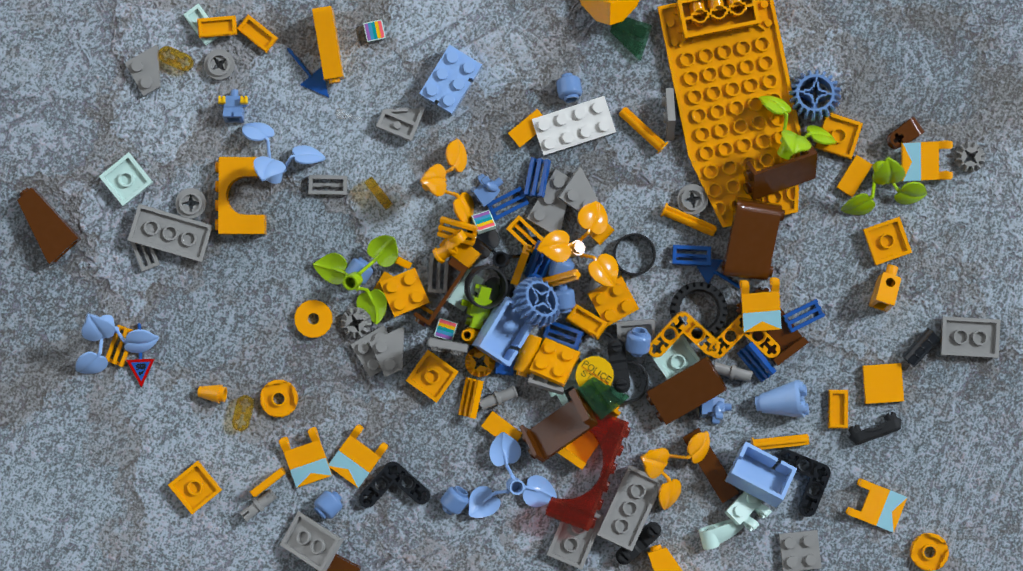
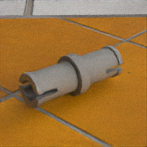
[714,362,753,383]
[479,386,518,411]
[240,489,277,522]

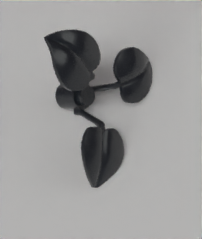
[467,229,545,310]

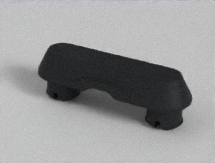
[607,338,630,393]
[848,412,902,445]
[616,522,661,565]

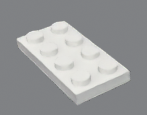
[532,96,616,156]

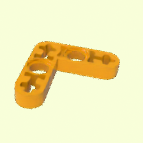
[649,311,720,357]
[708,314,780,359]

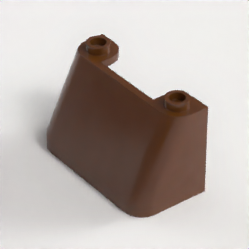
[721,196,785,281]

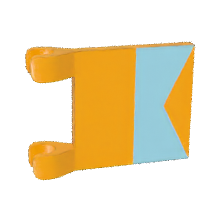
[901,140,953,181]
[739,277,782,332]
[329,424,388,488]
[279,427,332,488]
[845,478,908,533]

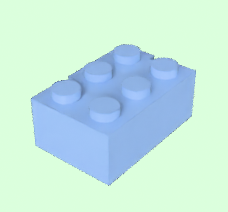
[419,44,482,116]
[472,297,533,367]
[725,442,797,508]

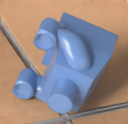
[470,174,503,207]
[699,397,732,424]

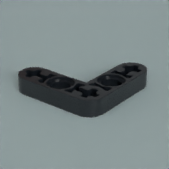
[777,449,831,517]
[359,461,431,508]

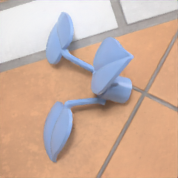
[242,122,326,184]
[75,313,159,374]
[468,432,557,518]

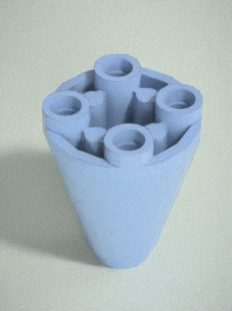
[755,380,809,418]

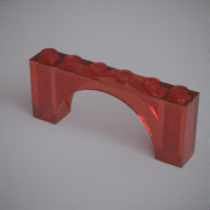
[544,408,631,531]

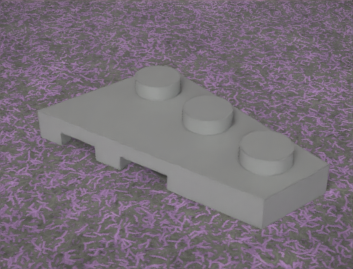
[526,169,570,232]

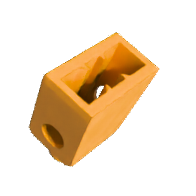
[869,264,901,312]

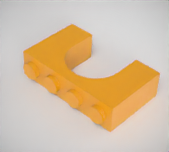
[215,157,267,235]

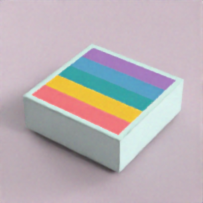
[363,19,386,43]
[471,210,496,234]
[434,318,458,341]

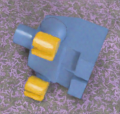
[218,89,248,123]

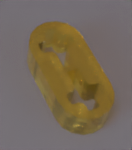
[158,46,194,72]
[364,176,394,210]
[232,395,255,431]

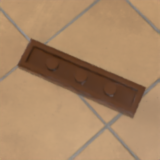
[682,427,739,503]

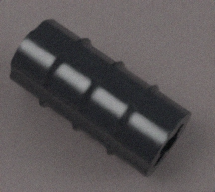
[902,328,940,368]

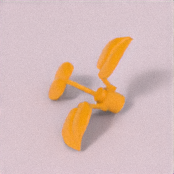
[420,138,474,224]
[537,201,619,287]
[640,431,710,510]

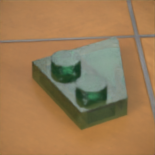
[610,17,652,61]
[577,377,629,420]

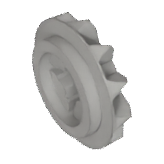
[204,49,235,80]
[954,142,986,173]
[677,184,708,215]
[175,188,207,219]
[341,307,371,338]

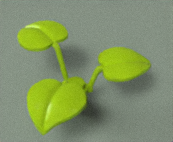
[758,96,837,160]
[841,157,927,216]
[313,235,398,324]

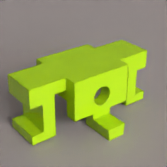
[460,283,492,329]

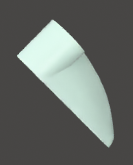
[698,515,750,550]

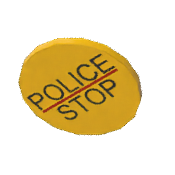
[576,356,614,394]

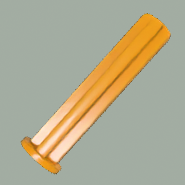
[619,107,668,154]
[660,202,717,236]
[542,269,581,287]
[751,434,809,450]

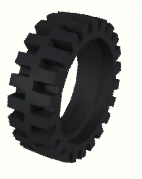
[670,282,728,339]

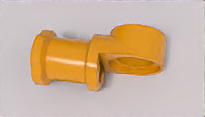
[432,229,467,264]

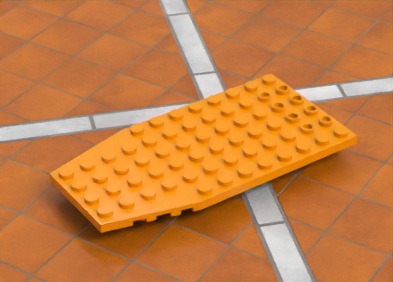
[657,0,801,228]

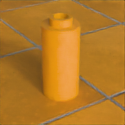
[513,334,542,377]

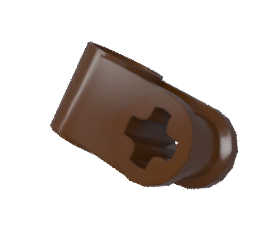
[886,116,925,149]

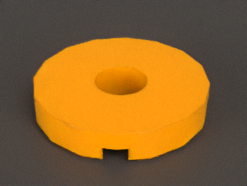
[294,300,333,338]
[260,380,298,417]
[910,533,949,571]

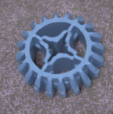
[789,70,841,121]
[512,276,562,329]

